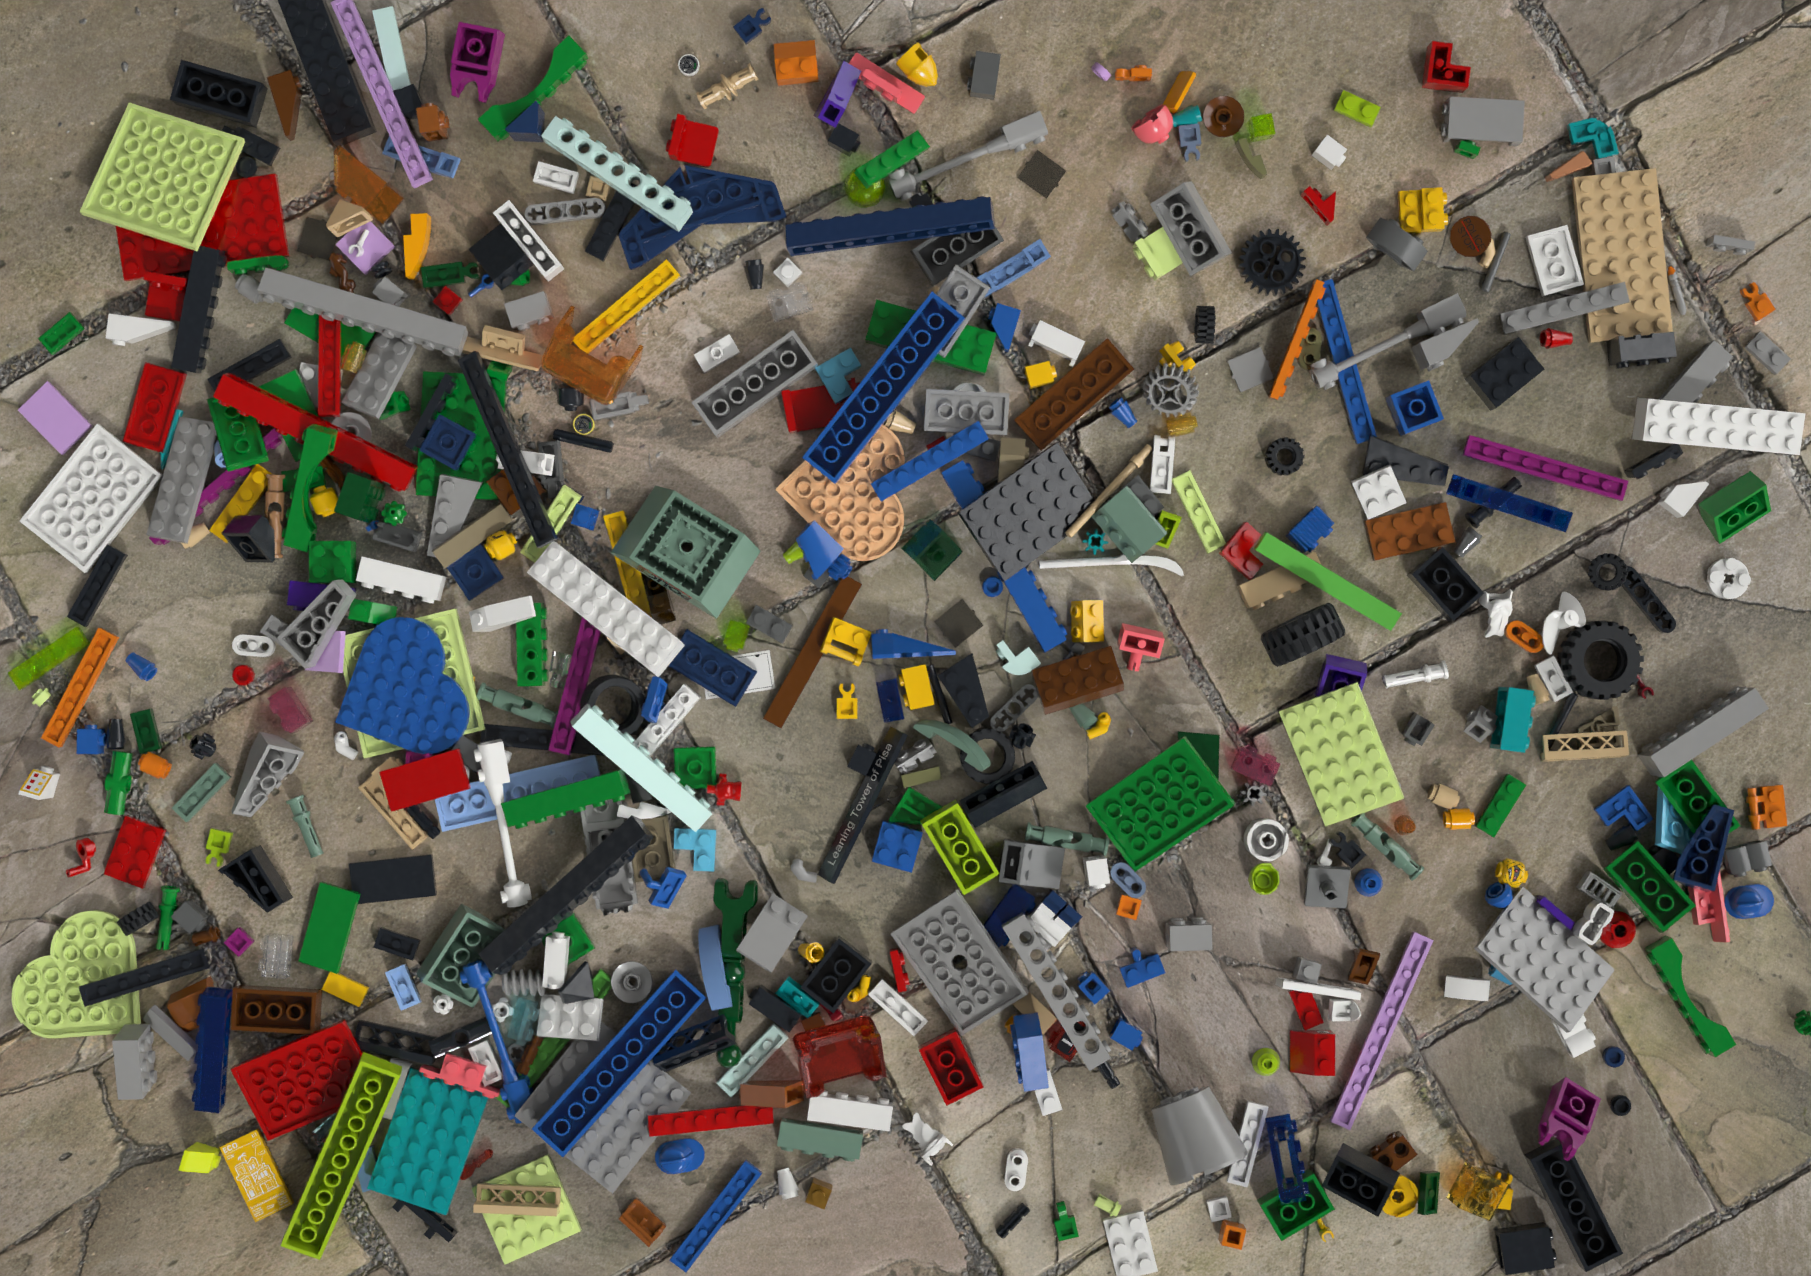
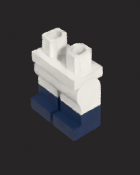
[1021,889,1083,951]

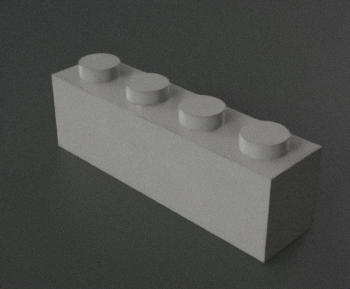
[1658,340,1733,403]

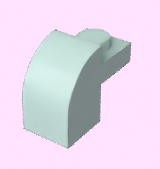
[996,640,1041,675]

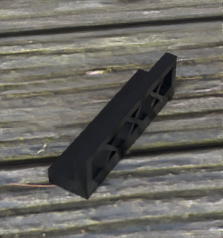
[653,1014,736,1072]
[354,1020,437,1065]

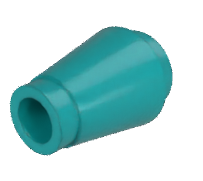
[1172,105,1202,127]

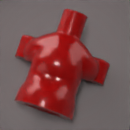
[707,773,742,806]

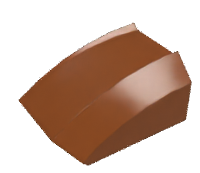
[167,976,228,1032]

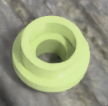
[32,688,51,707]

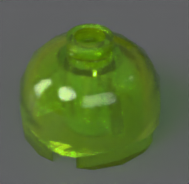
[845,166,885,208]

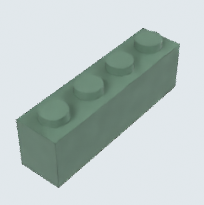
[777,1117,863,1162]

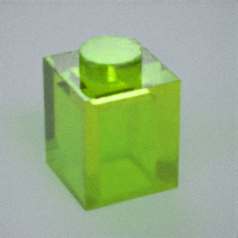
[1248,113,1276,143]
[723,620,751,652]

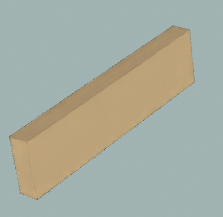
[358,776,429,850]

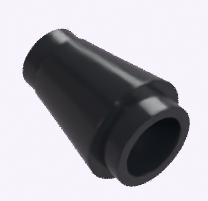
[744,259,764,290]
[105,719,126,750]
[1605,824,1638,851]

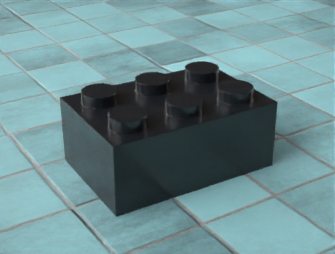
[1465,337,1545,411]
[1407,547,1484,621]
[800,935,872,1013]
[1322,1143,1400,1217]

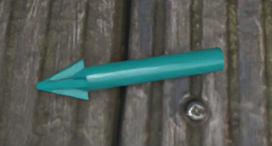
[160,409,184,470]

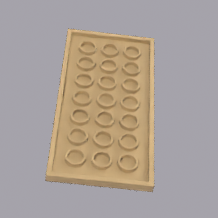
[1572,168,1673,343]

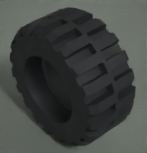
[1261,603,1345,667]
[1558,621,1644,700]

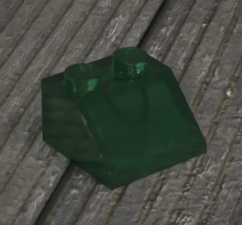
[901,519,963,581]

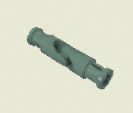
[476,683,558,729]
[1350,813,1424,881]
[1024,822,1109,856]

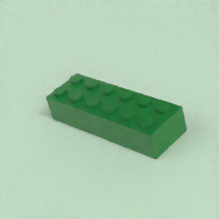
[865,299,997,376]

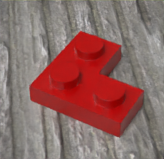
[1219,521,1264,580]

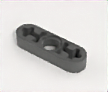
[990,684,1038,732]

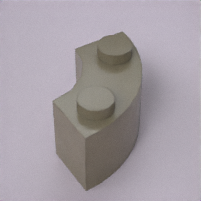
[997,437,1029,484]

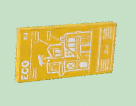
[219,1128,294,1222]

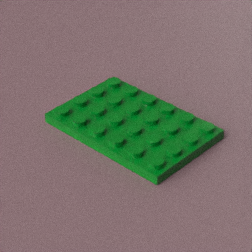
[416,371,507,500]
[1086,736,1235,872]

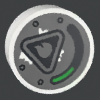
[678,54,700,76]

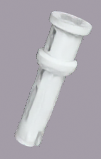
[1383,661,1449,688]

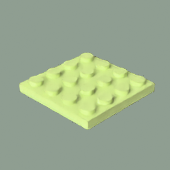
[472,1154,582,1265]

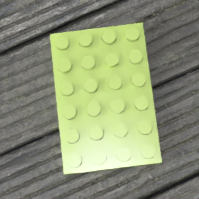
[1279,682,1404,826]

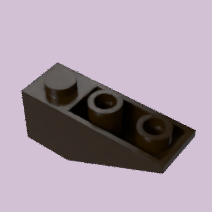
[641,573,676,625]

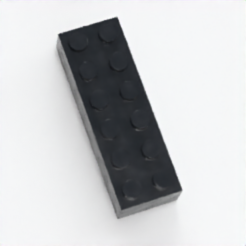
[1524,1138,1623,1272]

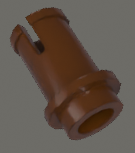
[192,926,221,947]

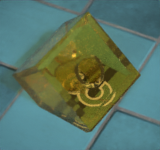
[1446,1161,1509,1221]

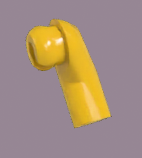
[847,975,871,1002]

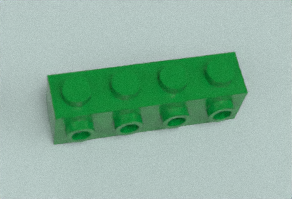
[516,603,549,686]

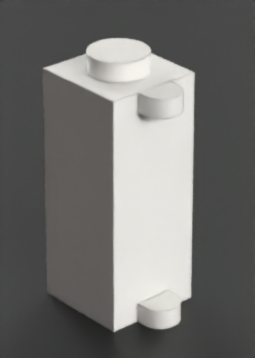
[1028,320,1085,367]
[496,450,555,476]
[542,932,570,989]

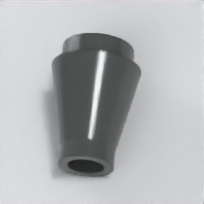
[1453,526,1482,558]

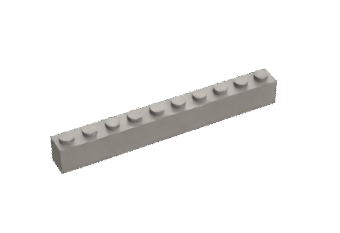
[257,268,468,356]

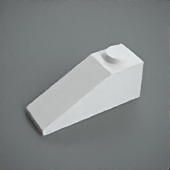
[106,314,177,346]
[469,596,536,632]

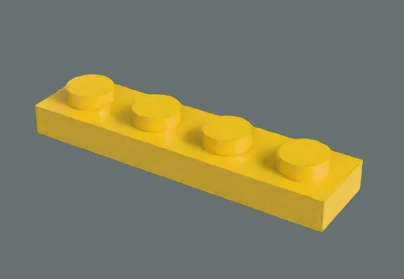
[209,464,273,543]

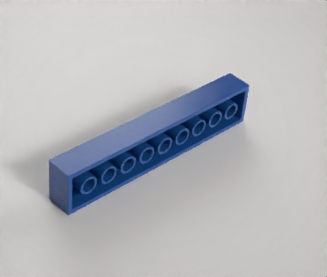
[802,292,966,483]
[532,970,706,1157]

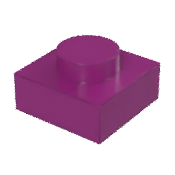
[224,927,255,957]

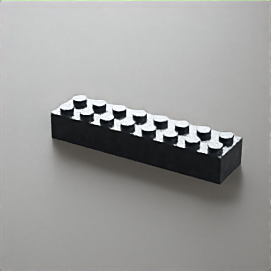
[278,0,377,147]

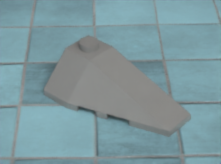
[231,731,304,817]

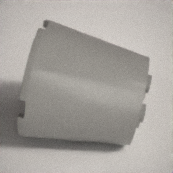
[1151,1086,1248,1185]

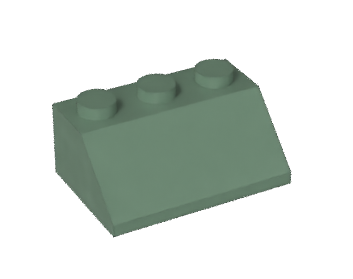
[1091,486,1167,563]

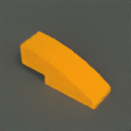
[403,213,431,280]

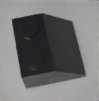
[221,515,275,563]

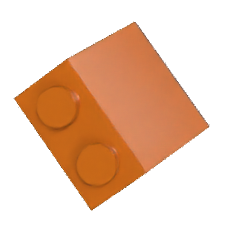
[774,40,819,86]

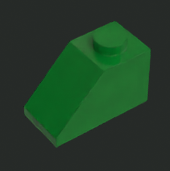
[348,599,398,624]

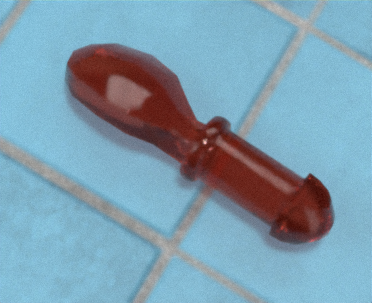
[460,1149,493,1180]

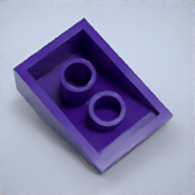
[1315,654,1367,697]

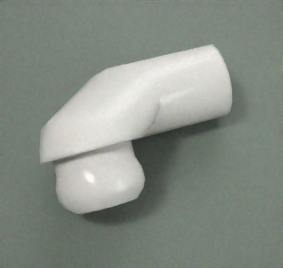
[334,731,358,760]

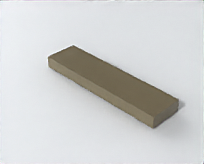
[432,503,512,568]

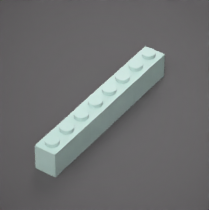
[570,703,712,832]

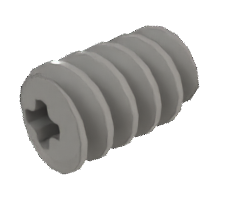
[502,969,546,996]

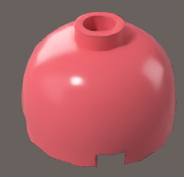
[1131,104,1173,144]

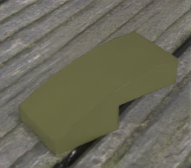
[1235,138,1267,179]

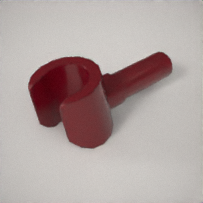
[1636,675,1654,699]
[820,1003,843,1021]

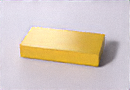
[321,972,369,1007]

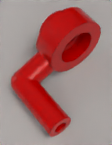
[66,838,96,878]

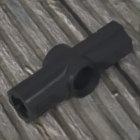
[428,1016,492,1058]

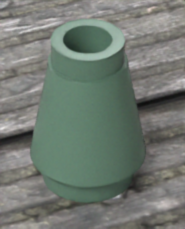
[1069,704,1098,730]

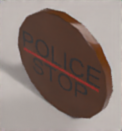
[1450,216,1492,257]

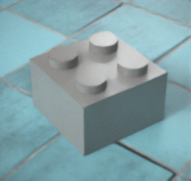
[1165,917,1212,951]

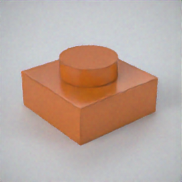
[1116,894,1142,920]

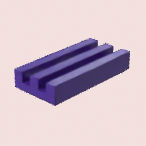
[1536,895,1575,930]

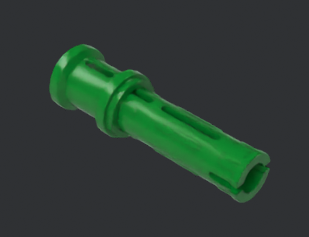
[155,885,180,950]

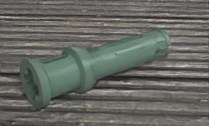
[286,795,324,858]

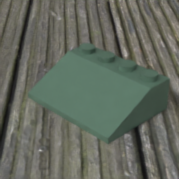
[416,903,505,1008]

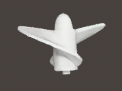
[1542,592,1586,654]

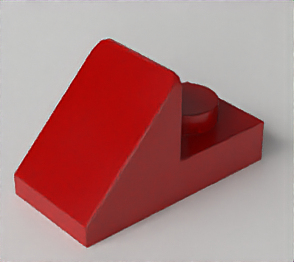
[1300,186,1336,226]

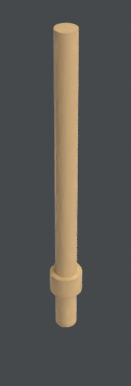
[1065,444,1153,538]

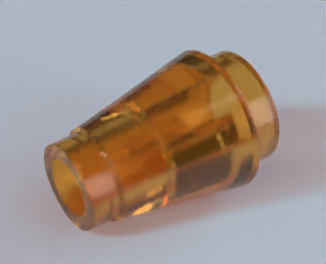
[1394,815,1416,836]

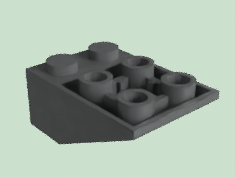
[998,839,1065,889]

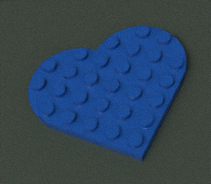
[335,617,470,754]

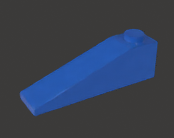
[872,629,956,659]

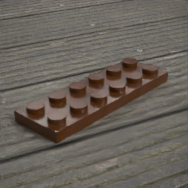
[1014,338,1134,451]

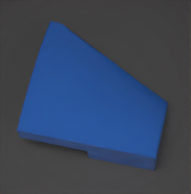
[796,520,844,580]

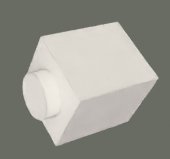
[1312,135,1347,170]

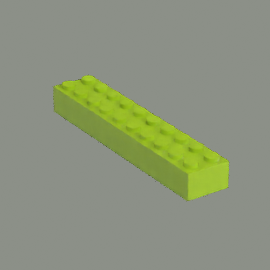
[280,1052,402,1260]

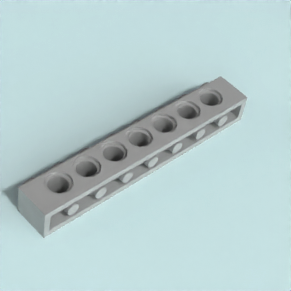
[1002,912,1111,1071]

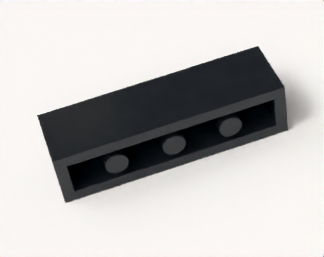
[959,761,1047,828]

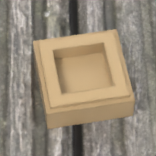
[586,176,610,202]

